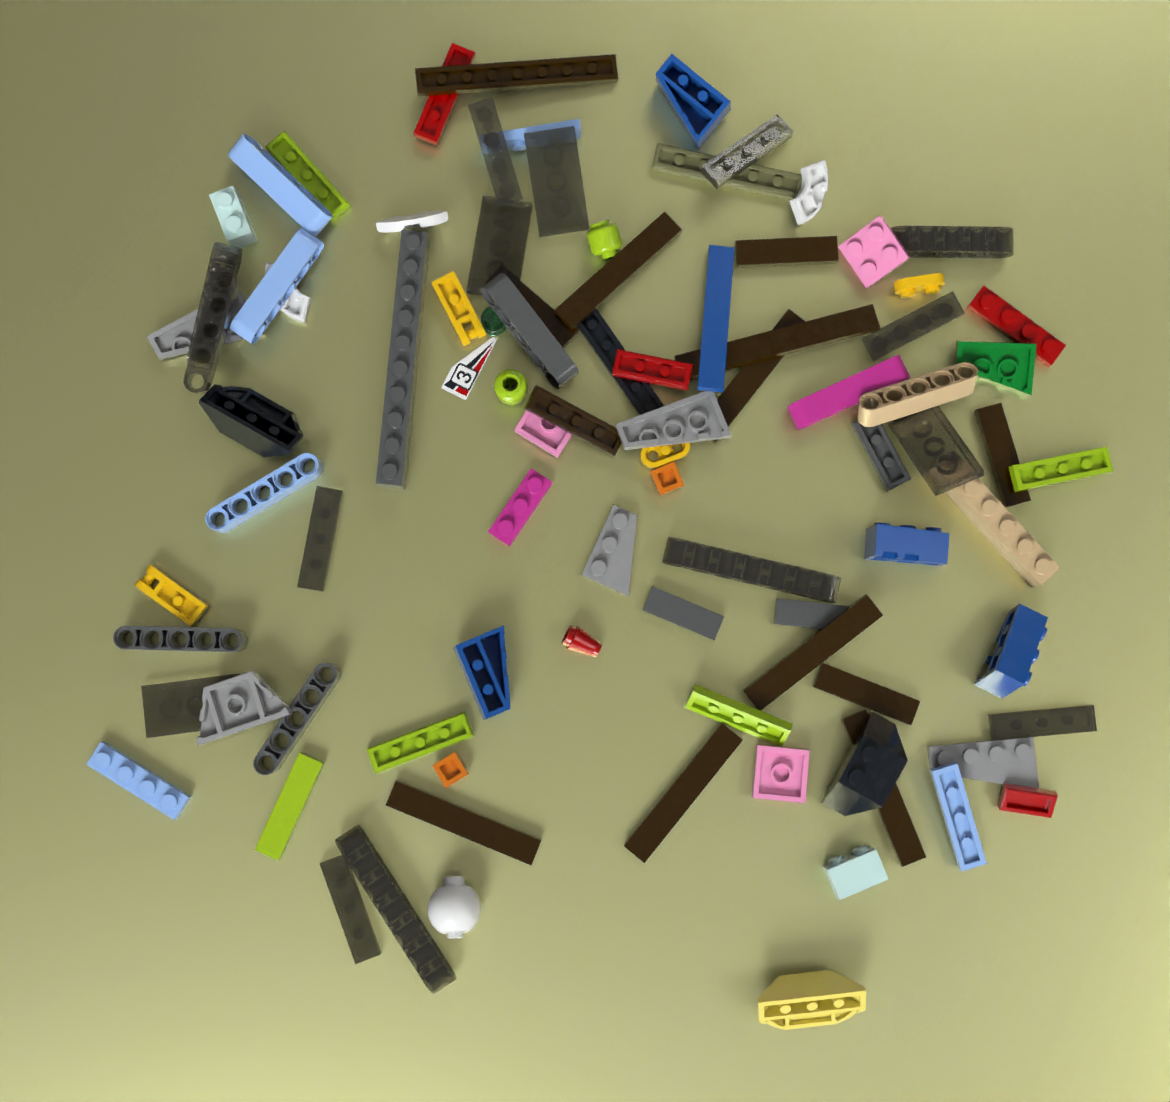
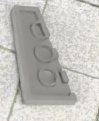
[927,737,1039,788]

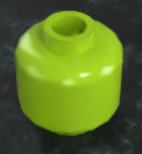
[586,219,623,259]
[494,369,528,405]

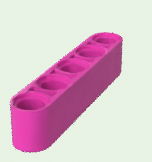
[787,355,911,430]

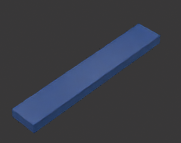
[697,245,735,393]

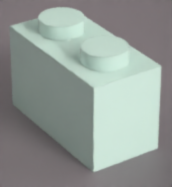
[209,186,258,251]
[823,845,889,900]

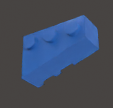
[655,54,731,150]
[864,523,949,566]
[974,603,1048,699]
[453,625,511,720]

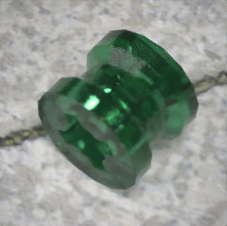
[481,307,506,336]

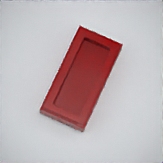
[998,783,1058,818]

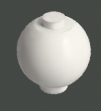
[428,876,481,939]

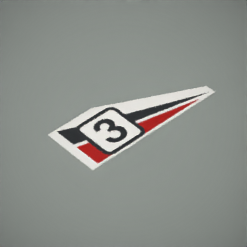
[441,337,497,400]

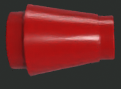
[562,625,602,657]

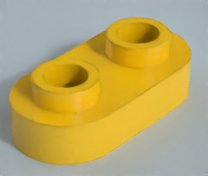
[893,273,945,298]
[640,443,690,469]

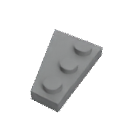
[581,505,637,596]

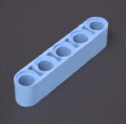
[228,133,333,237]
[230,228,324,344]
[205,453,323,533]

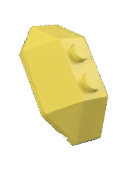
[758,970,866,1030]

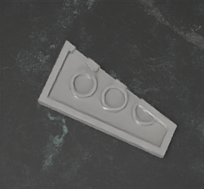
[147,288,264,360]
[616,391,731,450]

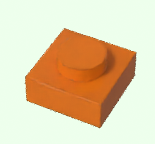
[650,462,684,496]
[432,751,469,788]

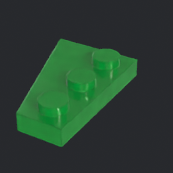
[954,341,1037,395]

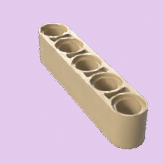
[857,362,978,427]

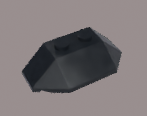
[199,384,304,458]
[821,711,908,816]

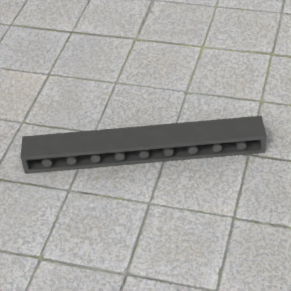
[376,230,430,490]

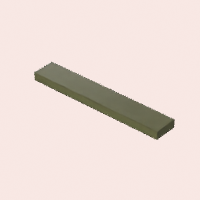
[651,143,802,200]

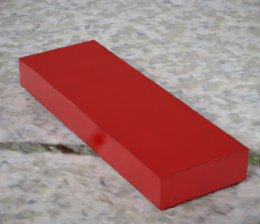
[612,349,693,391]

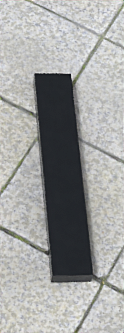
[577,309,664,415]

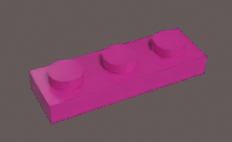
[488,468,553,547]

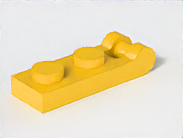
[431,271,486,346]
[134,564,209,627]

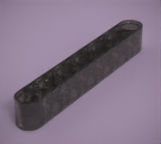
[662,537,841,603]
[335,824,457,995]

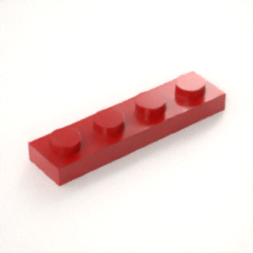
[413,43,476,146]
[966,286,1066,367]

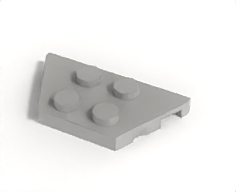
[196,671,293,746]

